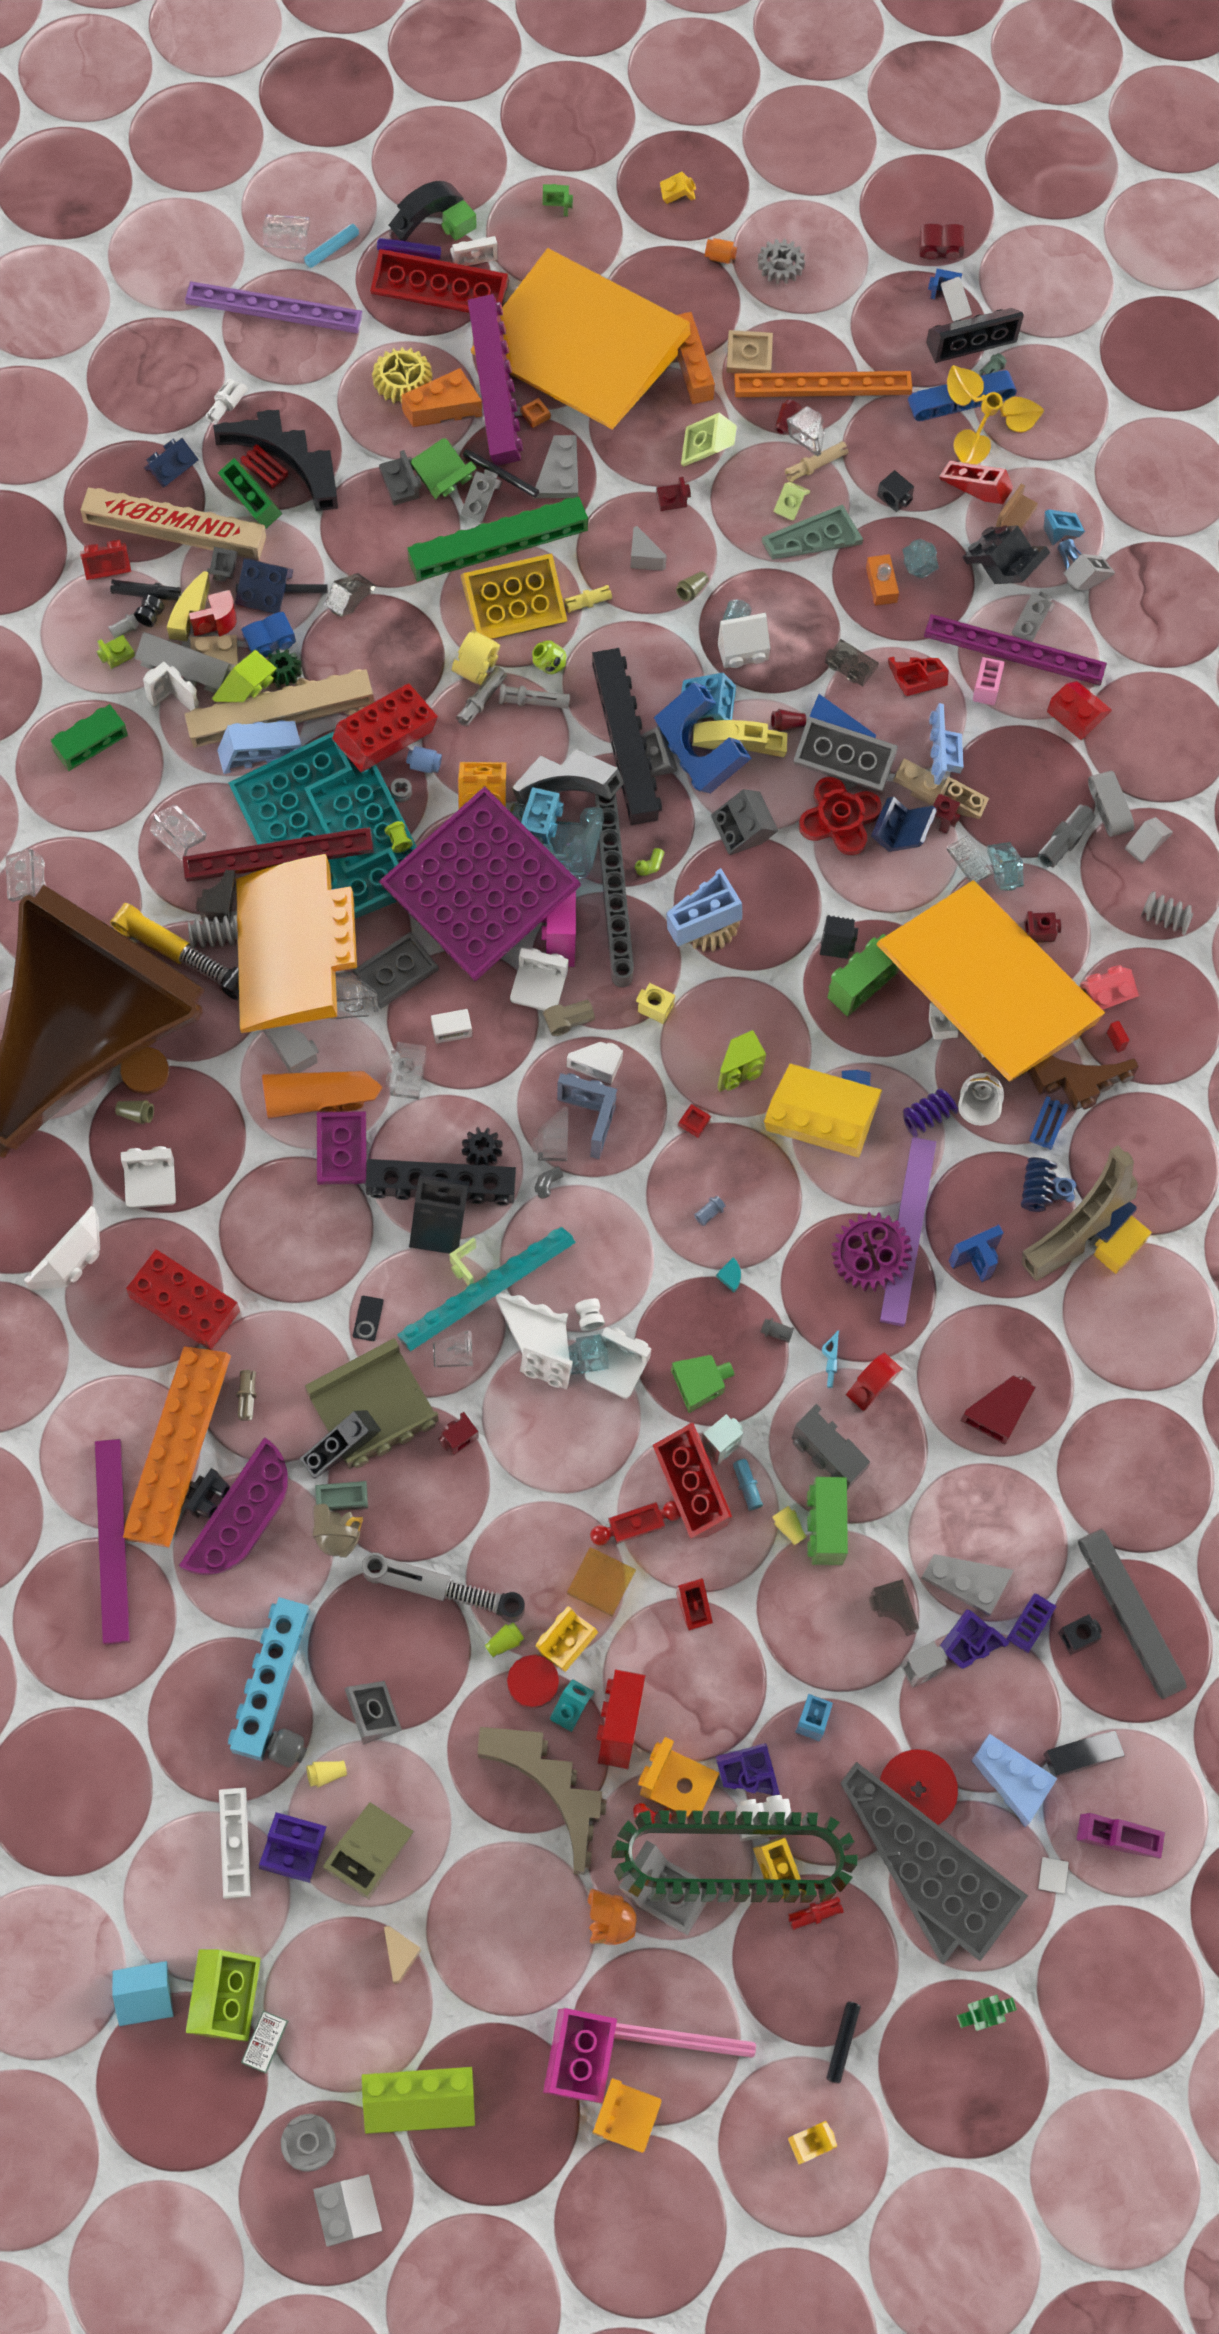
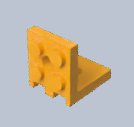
[458,762,506,810]
[638,1737,719,1818]

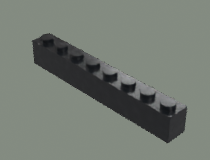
[592,648,662,825]

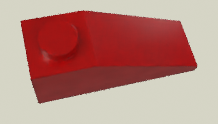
[939,461,1014,505]

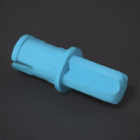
[733,1459,763,1511]

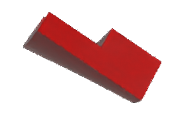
[888,657,949,697]

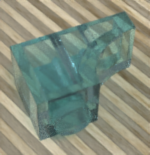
[987,842,1024,891]
[568,1334,609,1375]

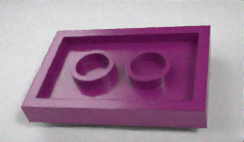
[317,1111,367,1185]

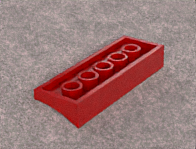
[370,249,509,313]

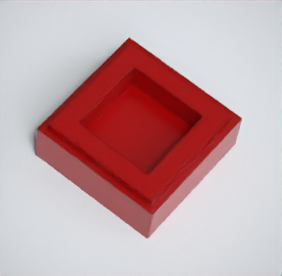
[1107,1021,1130,1053]
[678,1104,712,1138]

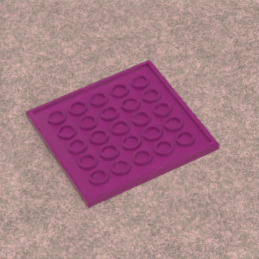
[379,786,581,981]

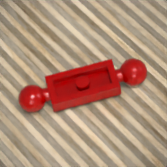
[590,1500,681,1546]

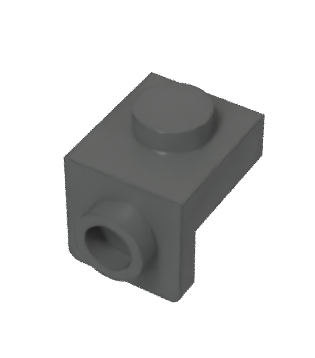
[207,547,238,582]

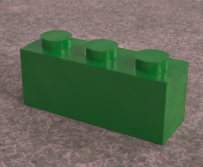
[218,458,283,529]
[50,704,128,771]

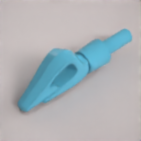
[822,1331,839,1388]

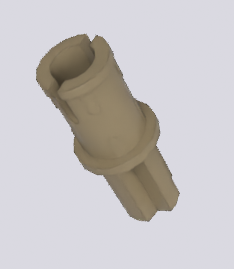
[236,1370,257,1421]

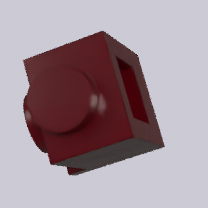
[1024,911,1061,943]
[438,1412,479,1455]

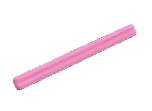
[614,2023,756,2058]

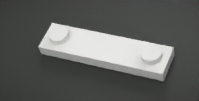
[219,1787,251,1899]

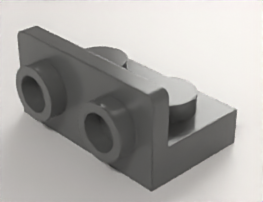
[379,450,422,506]

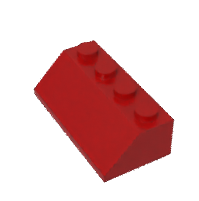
[653,1423,732,1539]

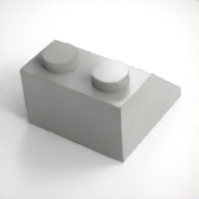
[313,2174,383,2247]

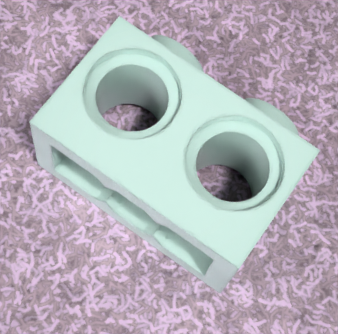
[702,1414,743,1465]

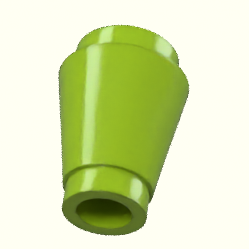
[485,1622,525,1658]

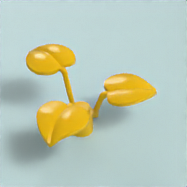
[947,365,1044,465]

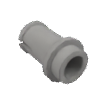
[108,614,139,639]

